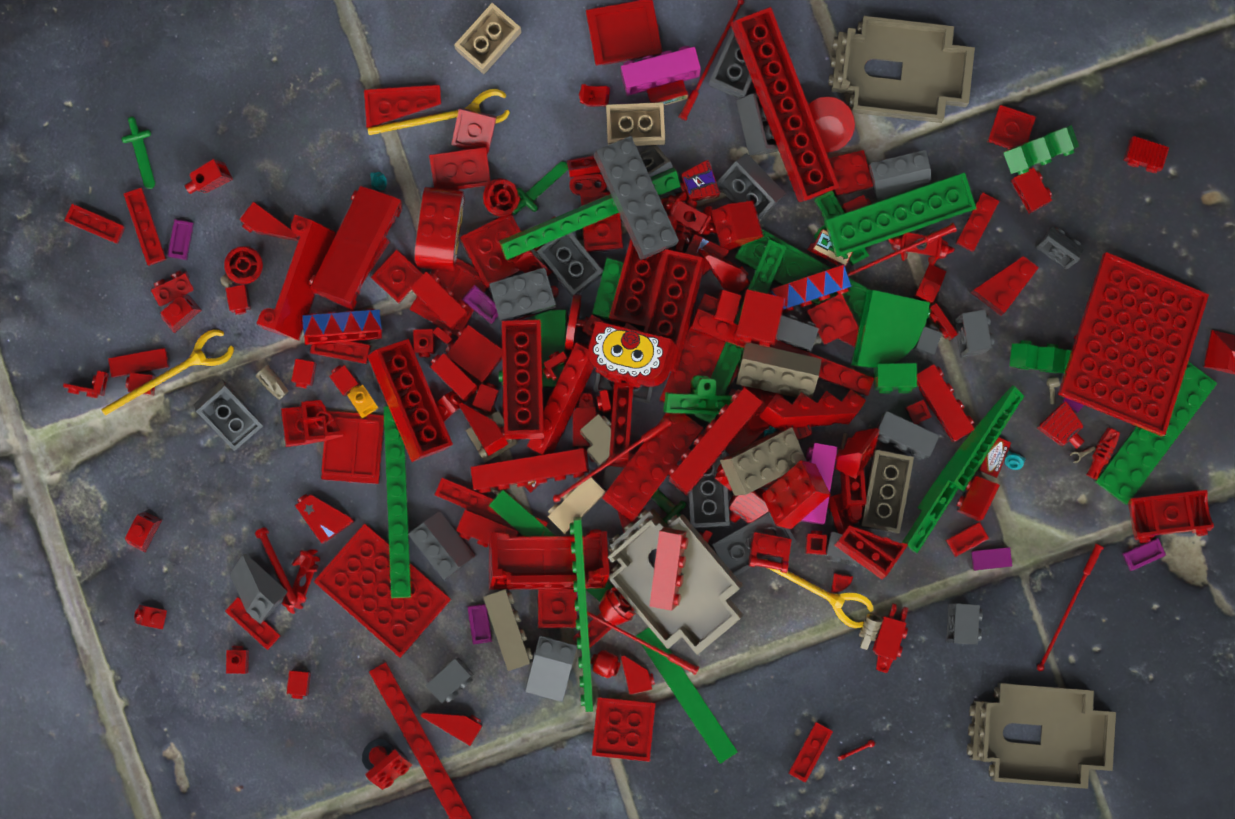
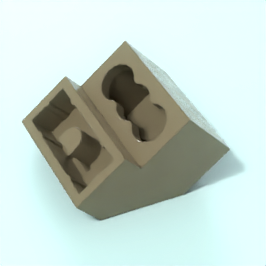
[580,414,611,466]

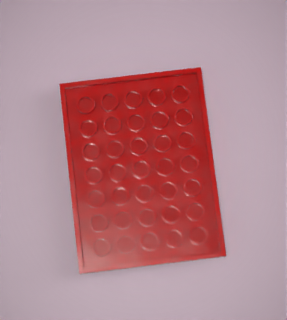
[1058,252,1209,436]

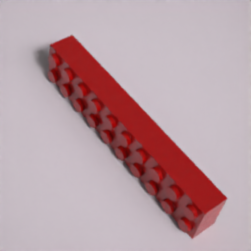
[730,7,839,203]

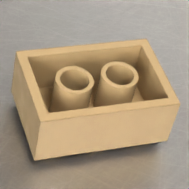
[454,3,522,74]
[606,103,665,146]
[548,476,605,534]

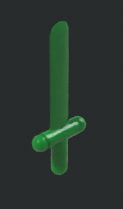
[122,116,155,189]
[511,161,568,215]
[651,489,686,525]

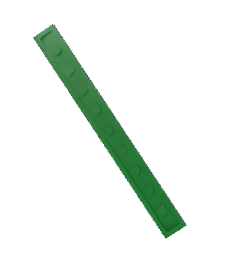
[500,168,680,260]
[695,239,787,423]
[384,407,411,599]
[570,517,593,712]

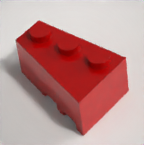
[971,256,1039,316]
[834,526,908,579]

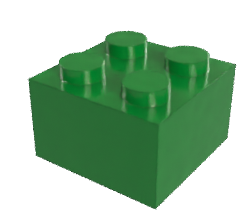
[874,363,917,394]

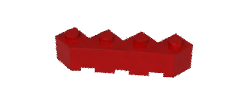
[759,390,866,428]

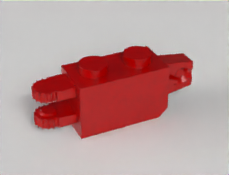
[573,393,600,462]
[840,469,867,524]
[872,603,908,673]

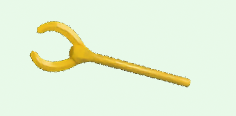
[368,89,510,135]
[101,330,234,415]
[765,559,874,628]

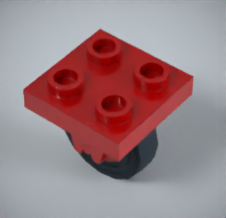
[362,739,412,790]

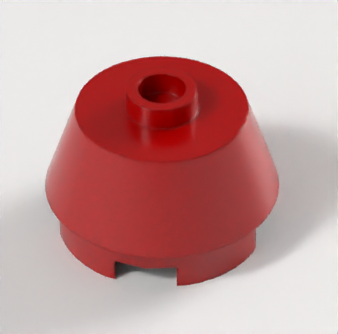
[482,178,520,217]
[224,246,263,284]
[598,587,636,626]

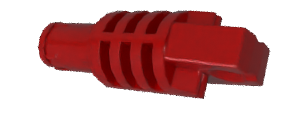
[675,200,697,253]
[1086,428,1120,480]

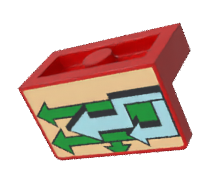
[647,80,689,106]
[808,229,853,267]

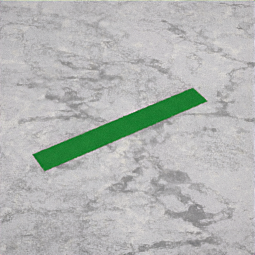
[489,490,614,602]
[636,627,737,764]

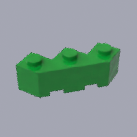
[1003,125,1079,175]
[1009,340,1072,374]

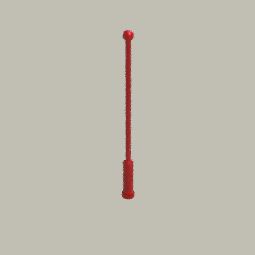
[678,0,745,121]
[847,223,957,276]
[553,418,672,502]
[1037,543,1104,671]
[573,605,699,675]

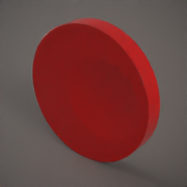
[808,97,855,152]
[565,294,585,350]

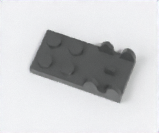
[710,513,796,576]

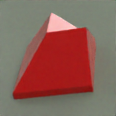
[1203,330,1235,375]

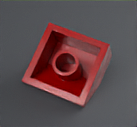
[711,201,764,250]
[835,428,880,479]
[956,476,1000,521]

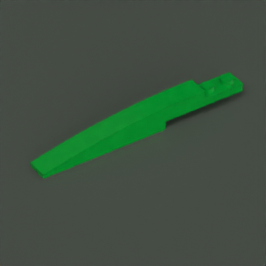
[902,385,1024,553]

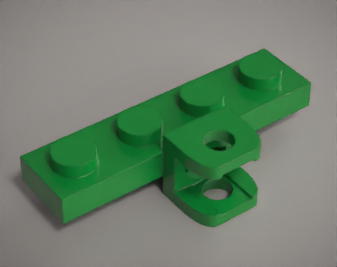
[814,190,869,266]
[664,375,733,415]

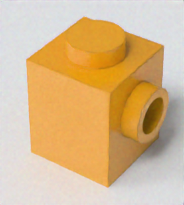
[347,385,378,418]

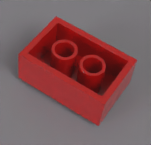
[762,460,831,529]

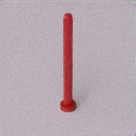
[255,527,297,605]

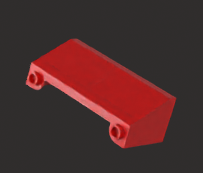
[309,186,403,310]
[257,215,336,341]
[489,529,609,590]

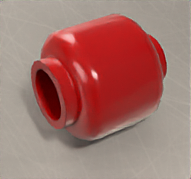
[590,650,621,679]

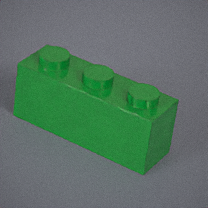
[592,258,624,321]

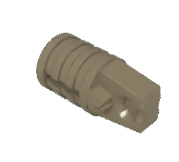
[255,365,289,400]
[859,613,883,650]

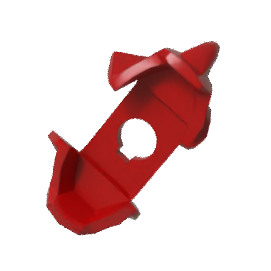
[660,192,717,235]
[888,232,955,266]
[281,549,320,614]

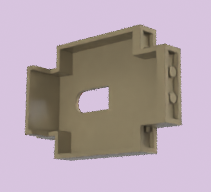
[828,16,975,123]
[608,508,744,655]
[967,683,1116,789]

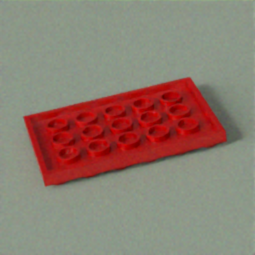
[313,523,452,658]

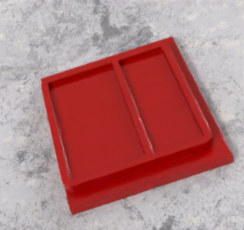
[586,0,662,66]
[409,258,487,337]
[321,411,384,484]

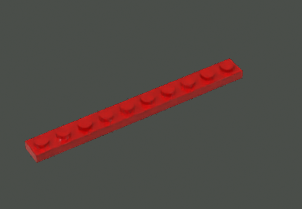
[690,309,874,396]
[369,662,473,819]

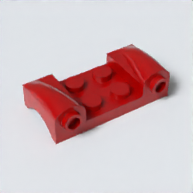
[1128,490,1214,543]

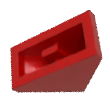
[714,290,741,324]

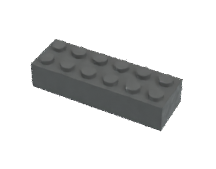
[594,136,679,260]

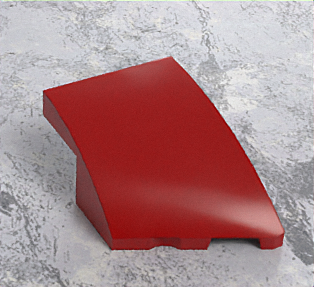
[281,400,343,447]

